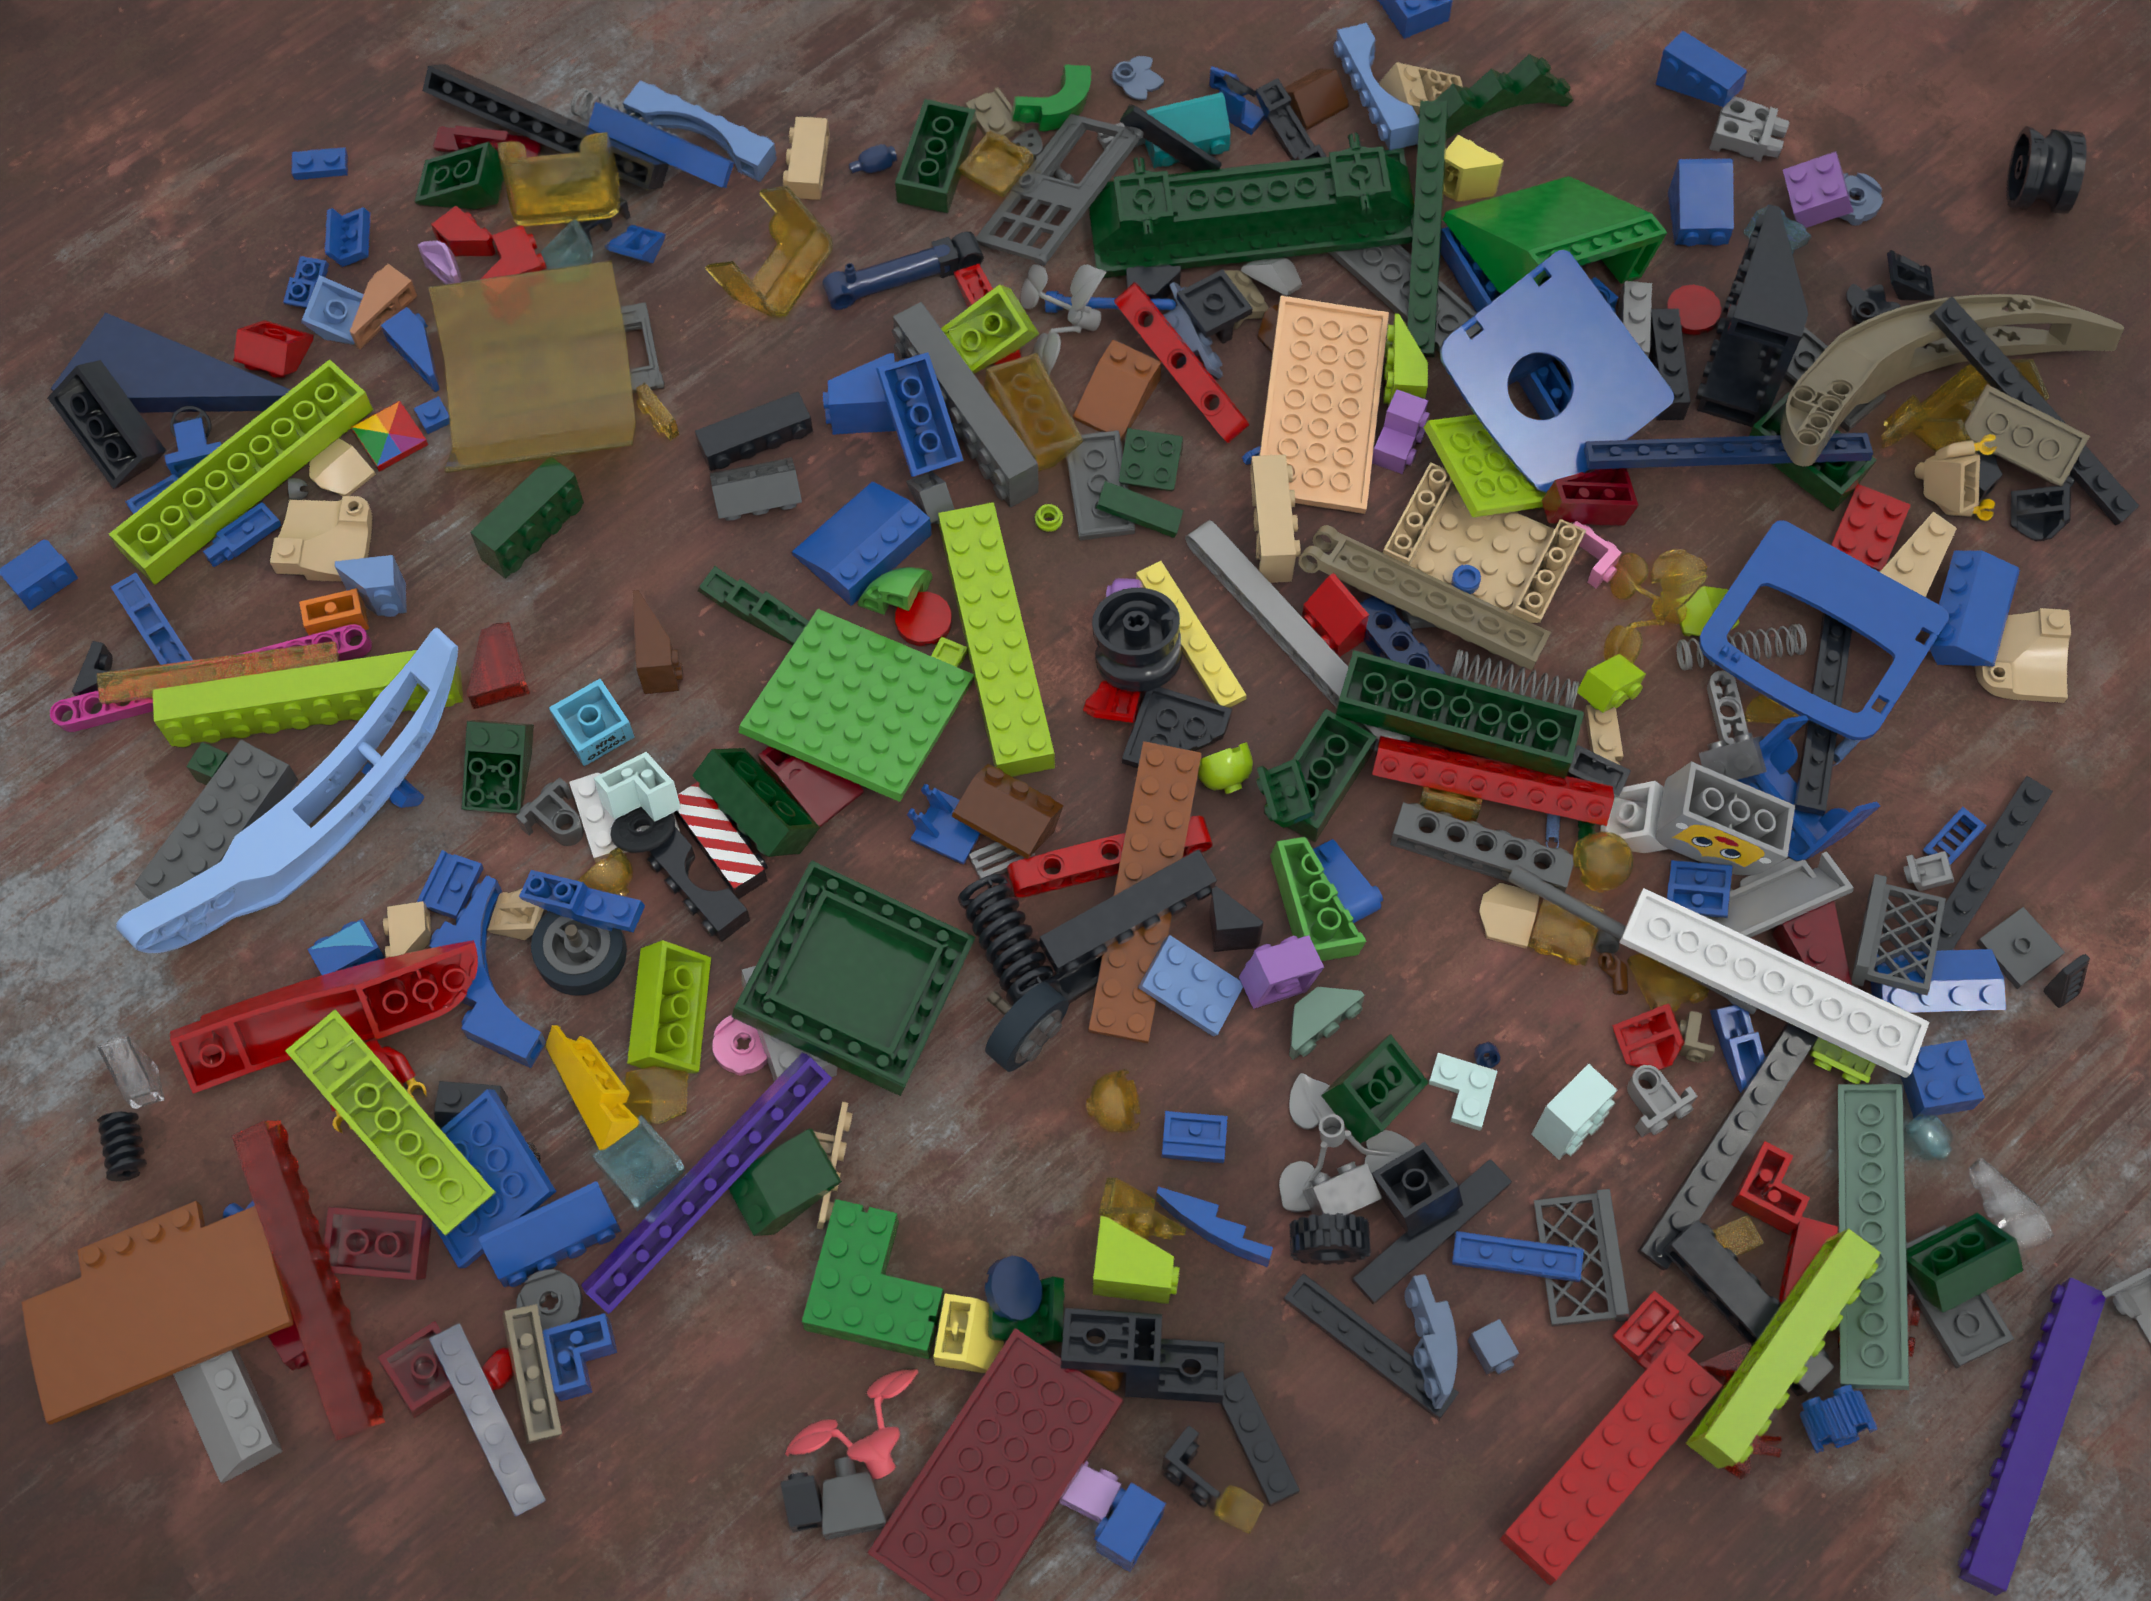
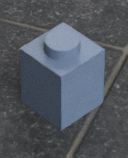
[1468,1319,1519,1375]

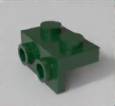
[1256,759,1316,828]

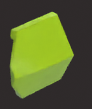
[1673,586,1740,636]

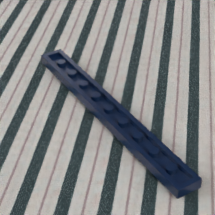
[1584,433,1873,469]

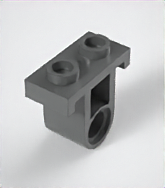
[516,777,584,846]

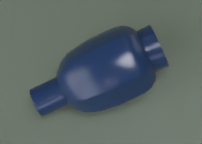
[848,144,898,174]

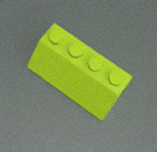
[627,940,711,1074]

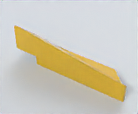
[546,1025,640,1150]

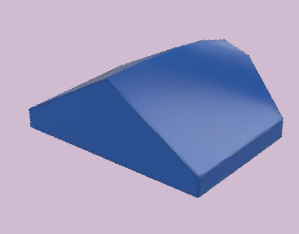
[605,225,665,264]

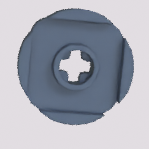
[1840,173,1883,226]

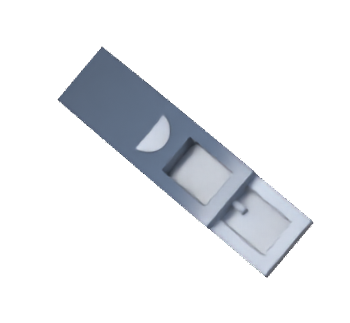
[1404,1274,1457,1409]

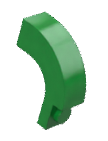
[1012,65,1091,131]

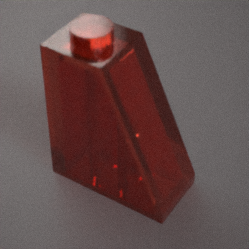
[467,622,530,709]

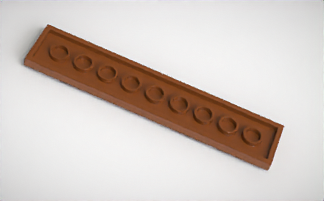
[1088,741,1202,1044]

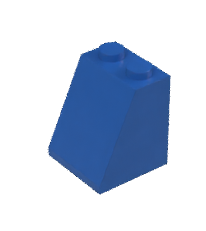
[1668,159,1734,246]
[823,353,896,435]

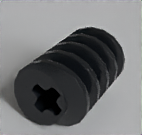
[97,1112,147,1181]

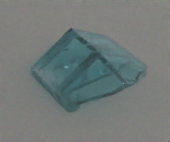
[539,219,593,282]

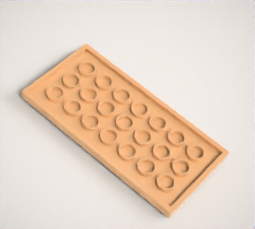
[1259,296,1389,514]

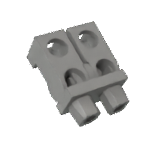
[1709,96,1790,162]

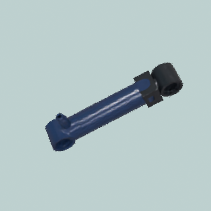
[822,232,984,310]

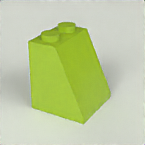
[1093,1216,1179,1304]

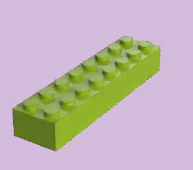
[1686,1228,1881,1469]

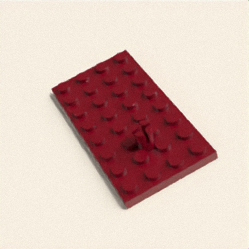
[867,1328,1124,1601]

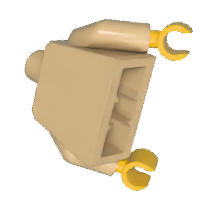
[1914,434,1997,521]

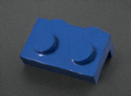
[325,207,370,267]

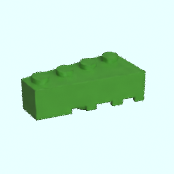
[1270,837,1366,961]

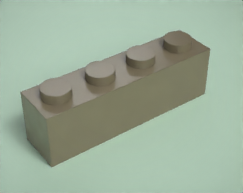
[502,1304,562,1444]

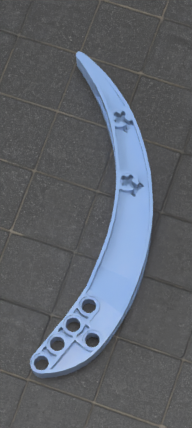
[116,628,458,953]

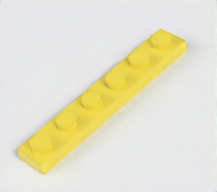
[1136,561,1246,708]

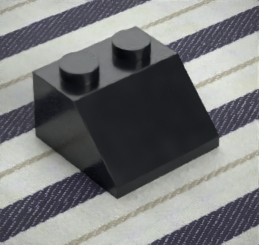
[434,1081,508,1129]

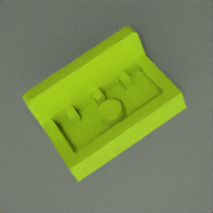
[1809,1037,1876,1084]

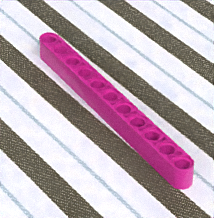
[50,624,372,732]

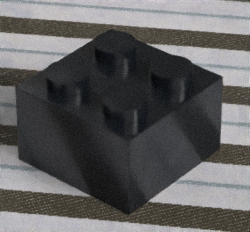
[1372,1142,1464,1237]

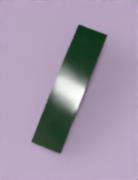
[697,566,809,645]

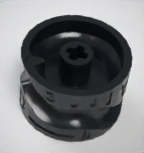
[2006,126,2087,214]
[1092,588,1182,692]

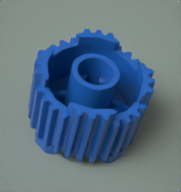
[1799,1385,1878,1453]

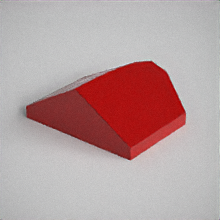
[1083,680,1141,723]
[1612,1003,1684,1070]

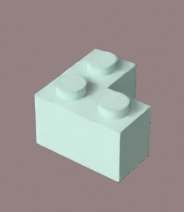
[594,752,681,821]

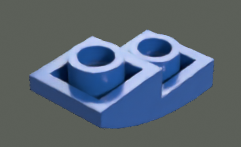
[283,256,329,308]

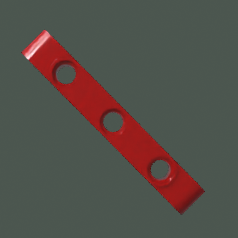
[1114,282,1250,443]
[1007,816,1213,898]

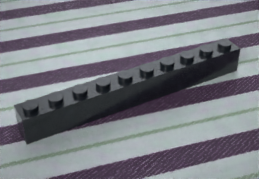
[422,64,669,190]

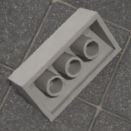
[173,1348,283,1484]

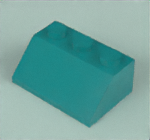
[1145,92,1231,168]

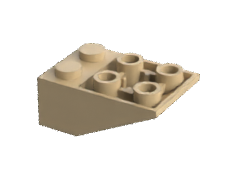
[1379,62,1463,116]

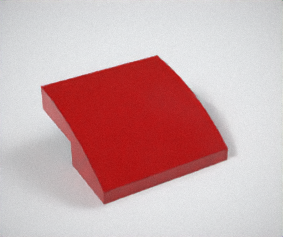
[1613,1291,1704,1370]

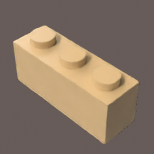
[783,117,830,200]

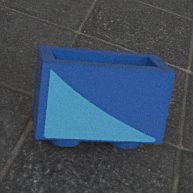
[307,919,385,975]

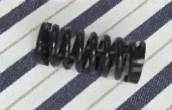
[958,874,1061,1006]

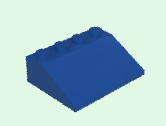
[792,481,932,606]

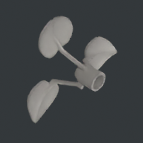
[1020,264,1106,382]
[1279,1073,1416,1212]

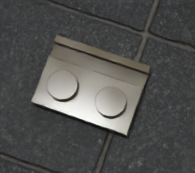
[965,88,1025,146]

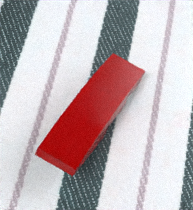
[954,264,1021,367]

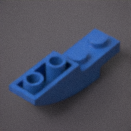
[519,870,645,933]

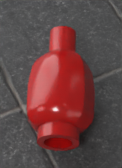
[481,1348,513,1392]

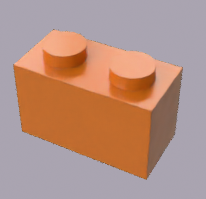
[299,588,369,635]

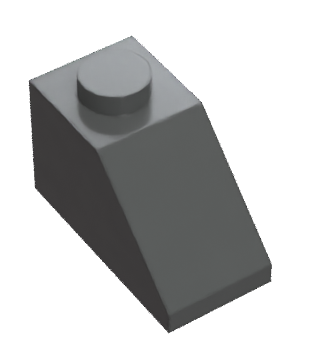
[906,471,955,524]

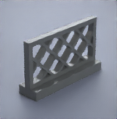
[1851,874,1946,995]
[1534,1189,1629,1326]

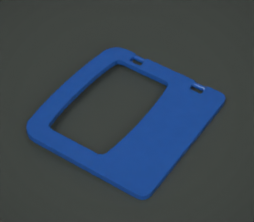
[1699,521,1949,740]

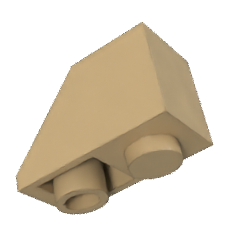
[383,901,432,958]

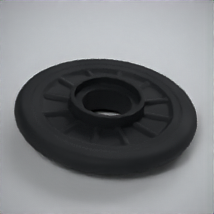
[610,807,675,853]

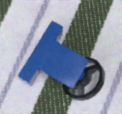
[1219,74,1266,135]
[164,406,222,478]

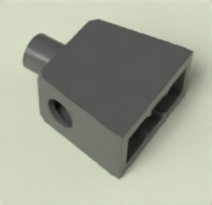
[822,1457,887,1540]

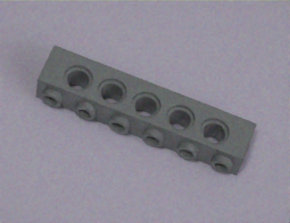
[1390,802,1576,892]

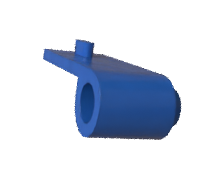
[1313,839,1383,923]

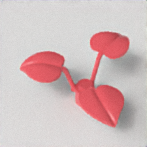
[785,1369,919,1479]

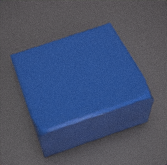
[1209,67,1240,90]

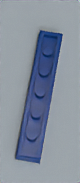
[588,102,734,188]

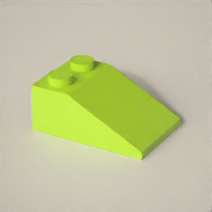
[941,284,1039,374]

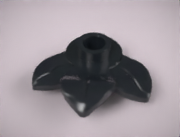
[1846,284,1901,324]

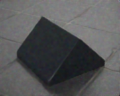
[1209,886,1264,952]

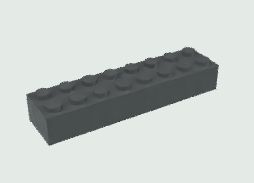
[892,302,1039,508]

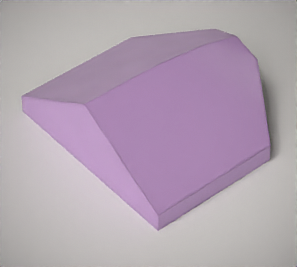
[418,241,465,298]

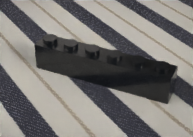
[1039,849,1217,974]
[1663,1220,1834,1397]

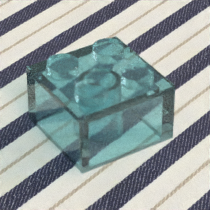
[592,1115,686,1211]

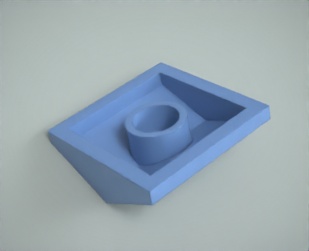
[301,275,364,345]

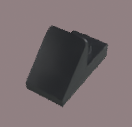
[72,641,123,696]

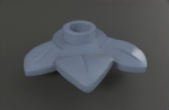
[1112,56,1164,100]

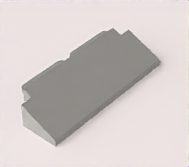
[1704,851,1854,938]

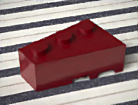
[1541,468,1639,526]
[1772,901,1852,985]

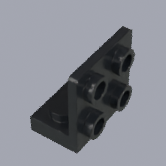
[1162,1425,1221,1509]

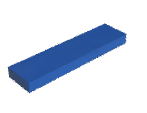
[1452,1231,1584,1282]

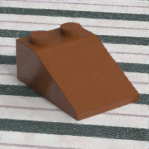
[1073,340,1162,442]

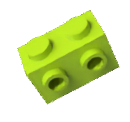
[1577,653,1646,713]

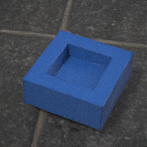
[414,396,453,435]

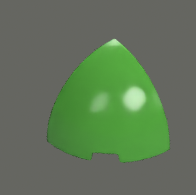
[858,567,933,615]

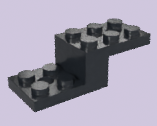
[1061,1308,1224,1403]

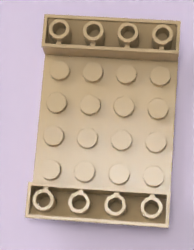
[1383,462,1586,623]

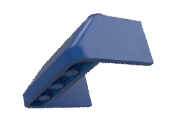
[1737,715,1880,861]

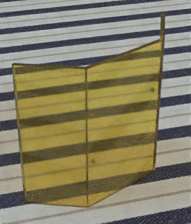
[429,261,636,473]

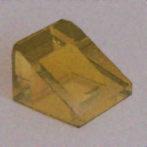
[1215,1486,1264,1534]

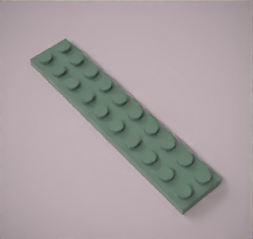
[1838,1084,1909,1390]

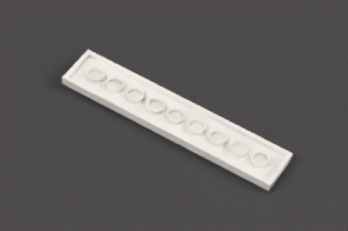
[1619,888,1929,1078]

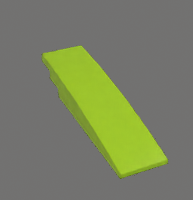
[285,1010,495,1236]

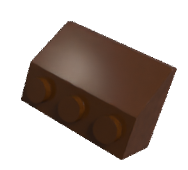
[951,764,1064,859]

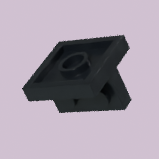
[1176,269,1253,344]

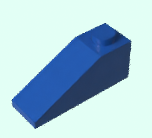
[380,307,440,392]

